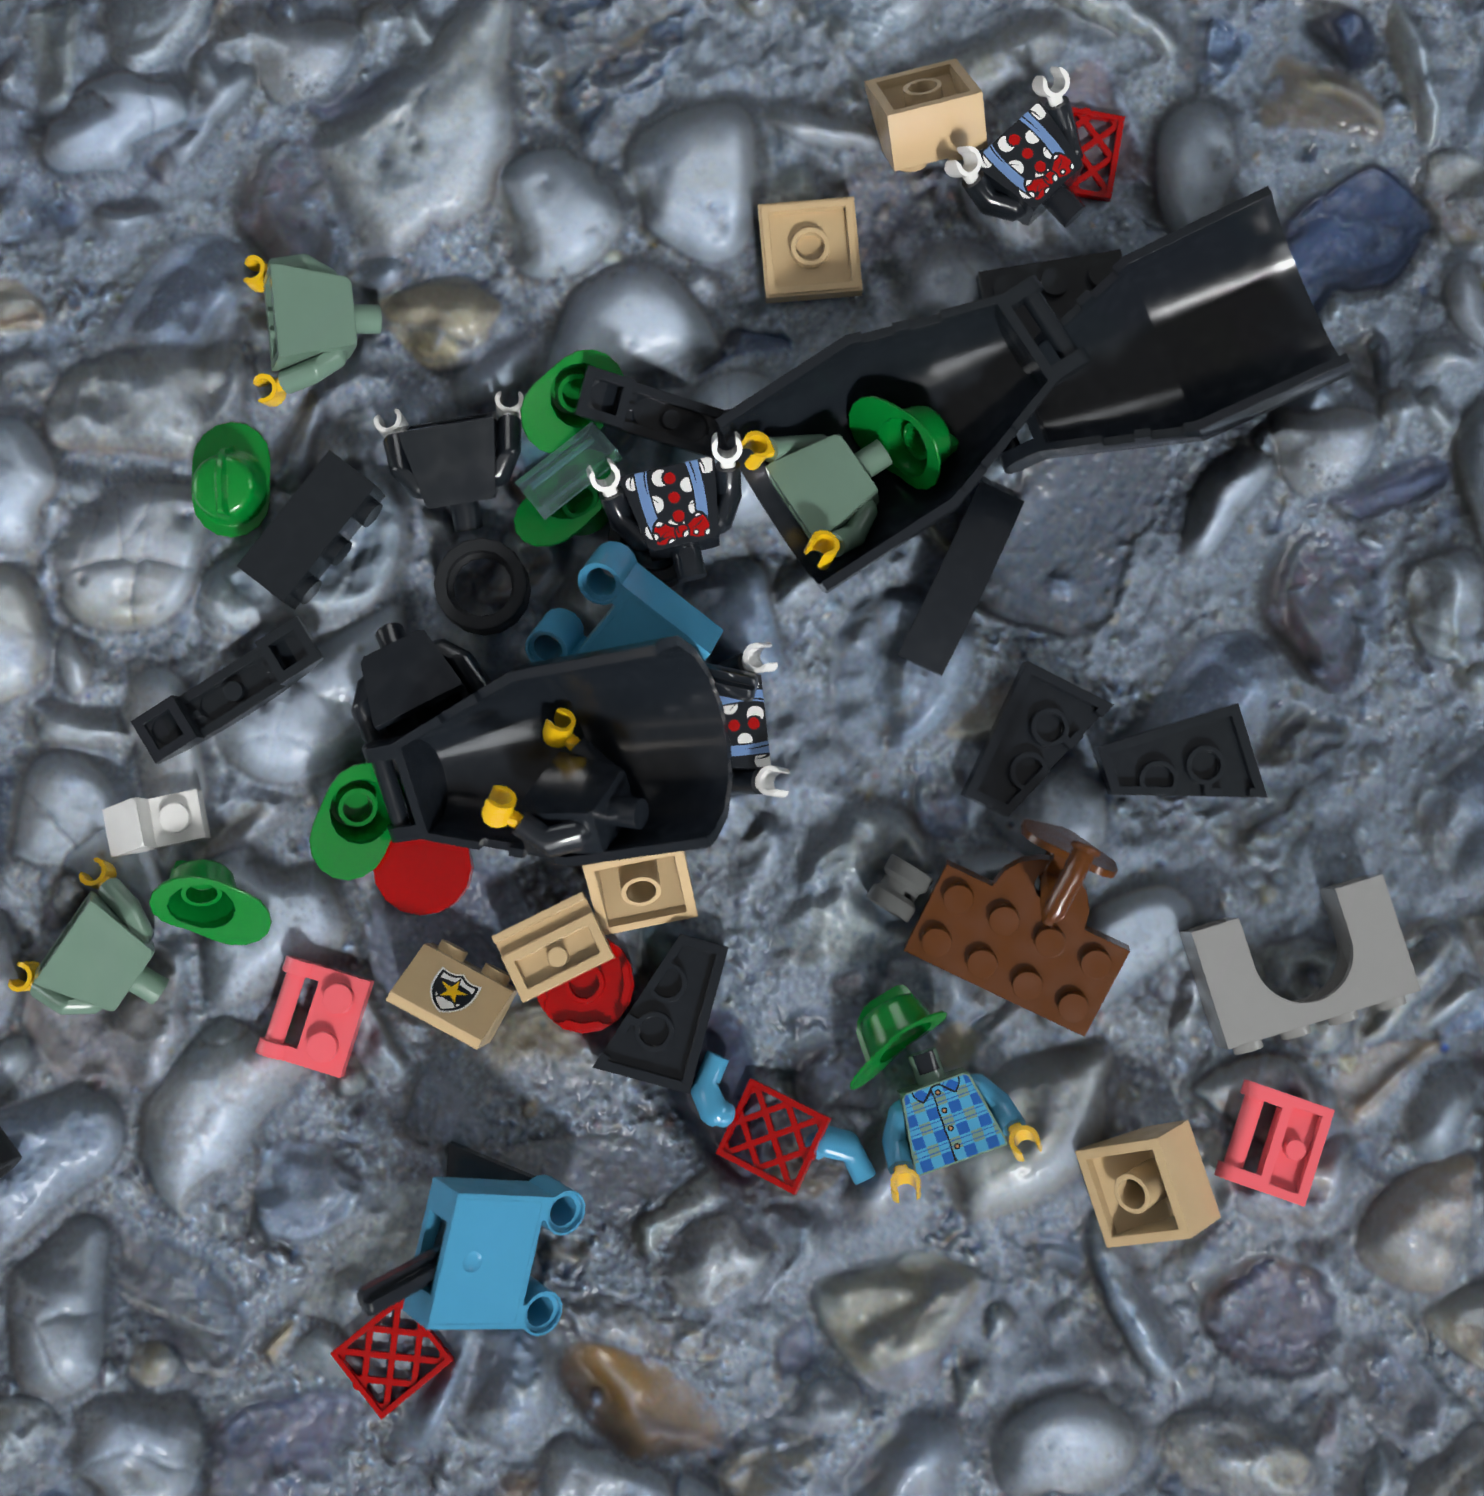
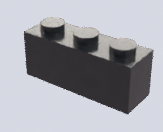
[237,450,385,610]

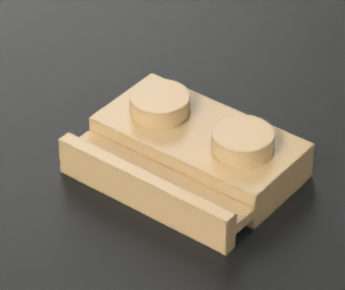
[491,892,615,1003]

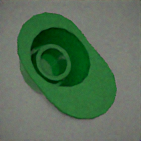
[520,349,624,455]
[849,396,959,490]
[192,422,271,538]
[514,451,611,547]
[309,763,405,880]
[149,859,272,945]
[850,984,947,1090]

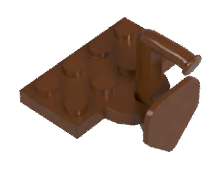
[904,819,1130,1037]

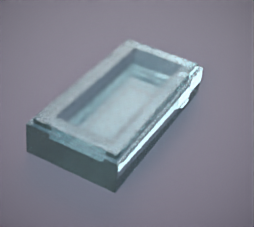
[515,422,623,520]

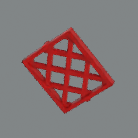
[1069,107,1125,202]
[716,1078,831,1195]
[330,1299,455,1420]

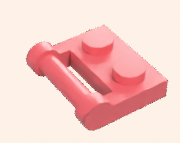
[255,955,374,1078]
[1214,1079,1335,1207]

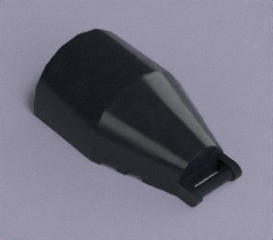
[999,186,1352,474]
[715,275,1092,593]
[361,635,732,867]

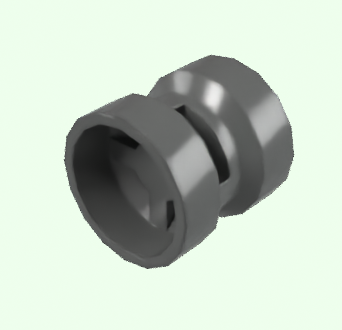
[866,854,934,923]

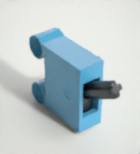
[525,541,758,702]
[356,1174,585,1336]

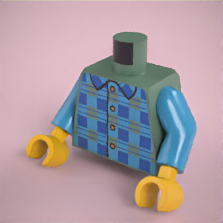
[882,1047,1043,1203]

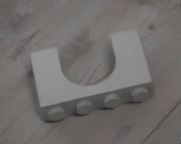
[1179,874,1421,1055]

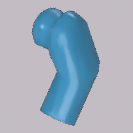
[691,1050,735,1128]
[805,1125,876,1185]

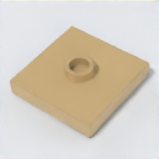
[758,196,863,304]

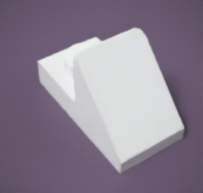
[102,789,211,858]

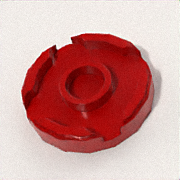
[373,839,474,916]
[537,937,635,1034]

